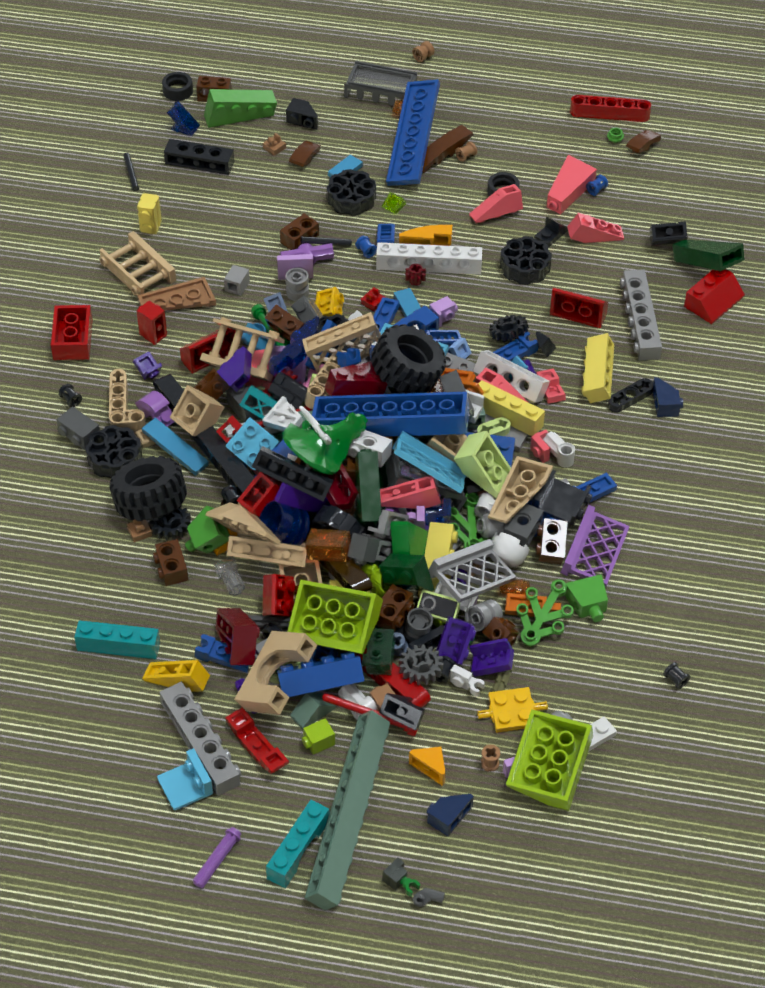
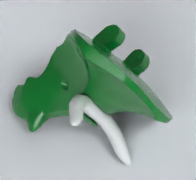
[283,406,368,475]

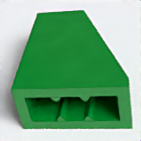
[390,521,428,555]

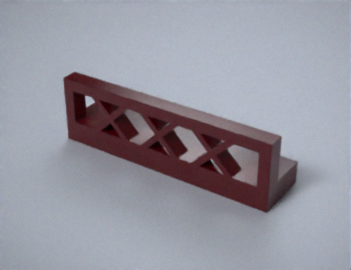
[309,464,359,510]

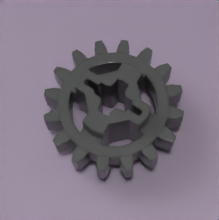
[399,644,443,685]

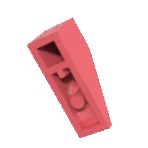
[380,475,441,509]

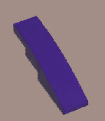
[274,482,331,513]

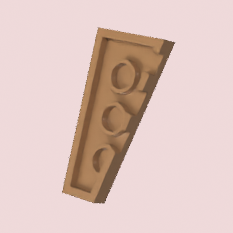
[137,277,216,310]

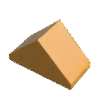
[409,747,445,786]

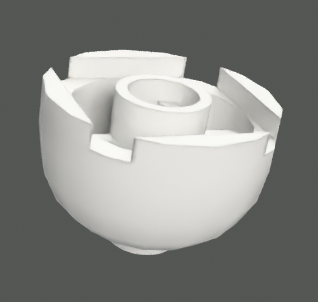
[491,532,530,568]

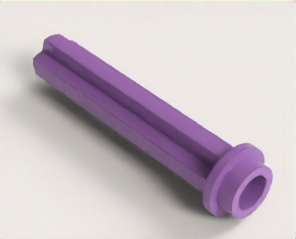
[193,827,241,888]

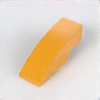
[399,225,453,246]

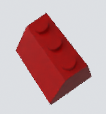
[684,269,745,324]
[550,288,608,328]
[180,328,239,374]

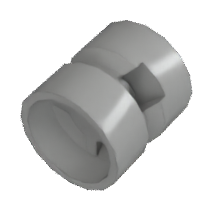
[285,268,309,301]
[465,599,503,631]

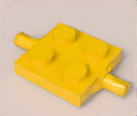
[477,687,548,733]

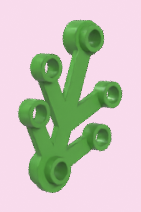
[446,492,492,548]
[516,579,574,646]

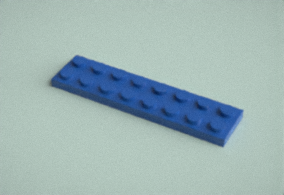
[386,79,440,186]

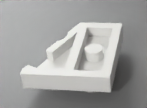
[262,396,303,431]

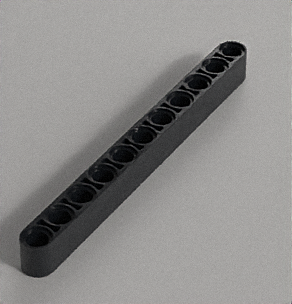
[153,374,254,496]

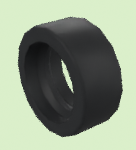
[162,72,193,101]
[487,172,520,196]

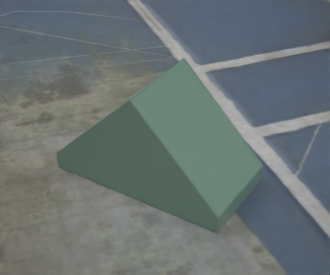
[290,692,336,730]

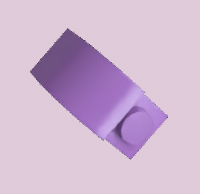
[135,391,175,427]

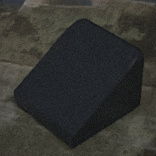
[536,331,556,357]

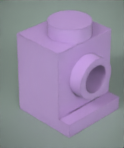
[429,296,458,327]

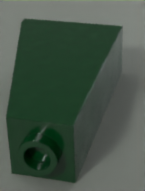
[673,239,745,271]
[355,449,381,530]

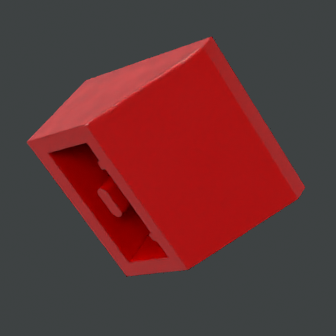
[237,471,286,522]
[262,574,295,617]

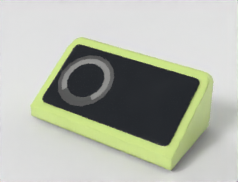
[417,590,460,622]

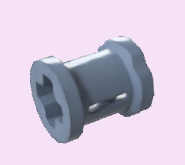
[387,632,409,656]

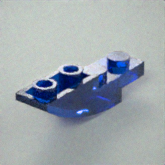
[269,316,319,376]

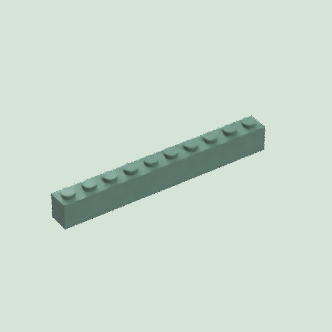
[305,710,390,911]

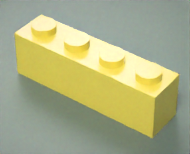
[582,333,614,403]
[478,380,545,436]
[418,522,458,598]

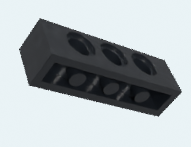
[164,139,235,175]
[252,446,334,502]

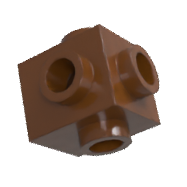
[482,617,519,646]

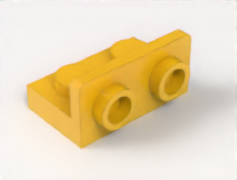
[315,287,344,317]

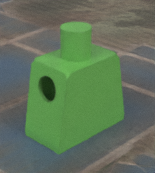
[185,506,230,553]
[565,574,608,622]

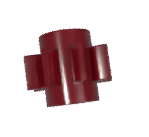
[405,264,426,286]

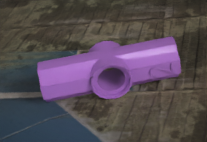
[280,243,334,265]

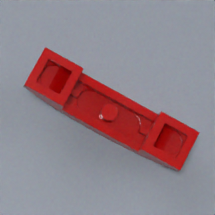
[225,707,289,774]

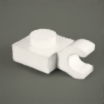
[450,664,485,696]

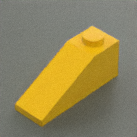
[142,660,210,692]

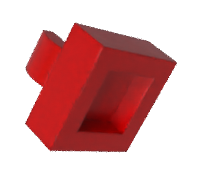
[361,287,385,312]

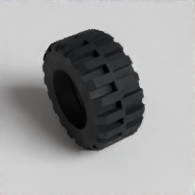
[371,324,446,394]
[109,456,187,521]

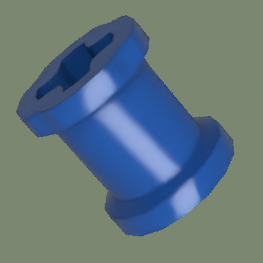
[586,174,608,196]
[355,236,377,258]

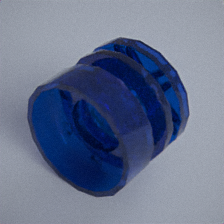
[259,501,310,546]

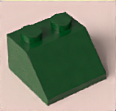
[379,553,434,592]

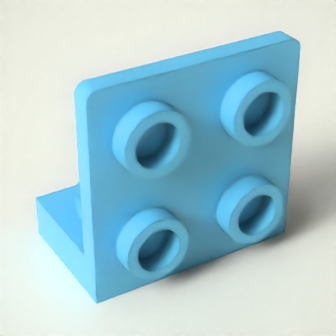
[226,417,279,470]
[157,748,213,810]

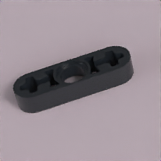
[608,378,653,412]

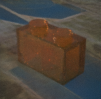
[305,529,351,562]

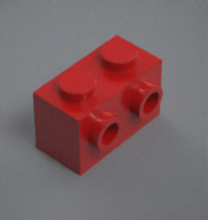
[136,300,167,345]

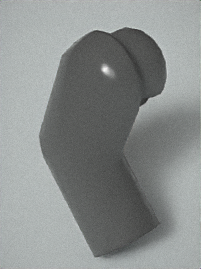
[413,888,445,907]

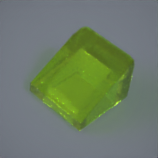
[382,192,407,214]

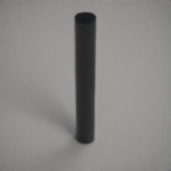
[123,153,139,191]
[300,236,352,246]

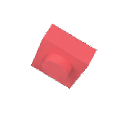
[530,430,550,463]

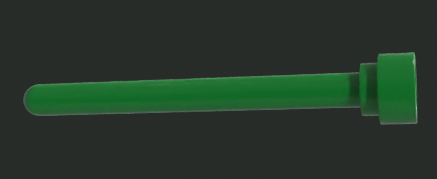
[251,304,285,346]

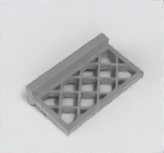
[429,539,516,603]

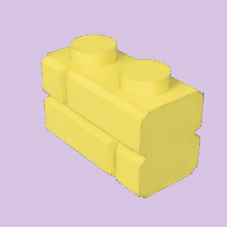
[137,193,162,234]

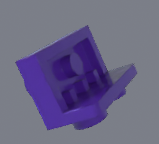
[436,616,476,665]
[469,638,514,677]

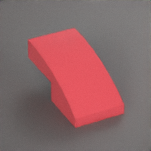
[536,368,566,404]

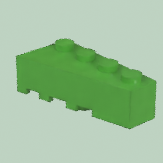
[204,89,277,128]

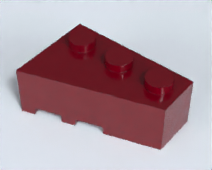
[325,362,387,396]
[215,608,260,665]

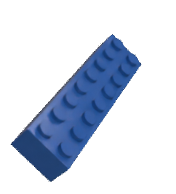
[312,392,469,436]

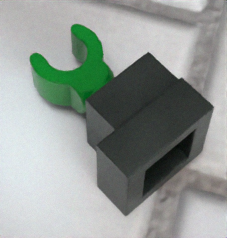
[382,857,420,897]

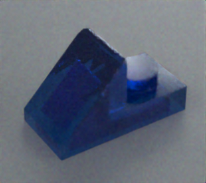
[167,101,200,136]
[425,498,451,526]

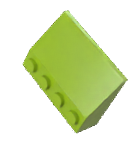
[287,579,383,654]
[506,709,593,811]

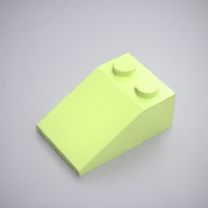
[454,431,511,498]

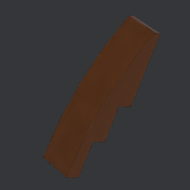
[422,125,474,173]

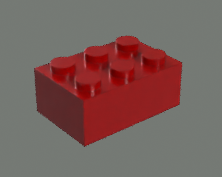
[51,305,93,360]

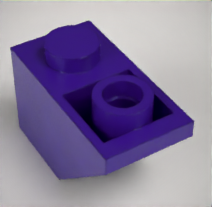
[217,346,252,392]

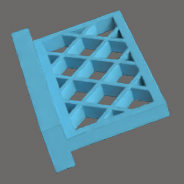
[392,431,466,494]

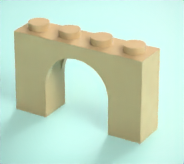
[234,631,317,715]

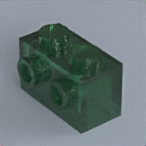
[362,628,395,675]

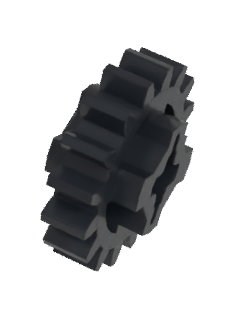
[489,315,529,342]
[149,504,191,541]

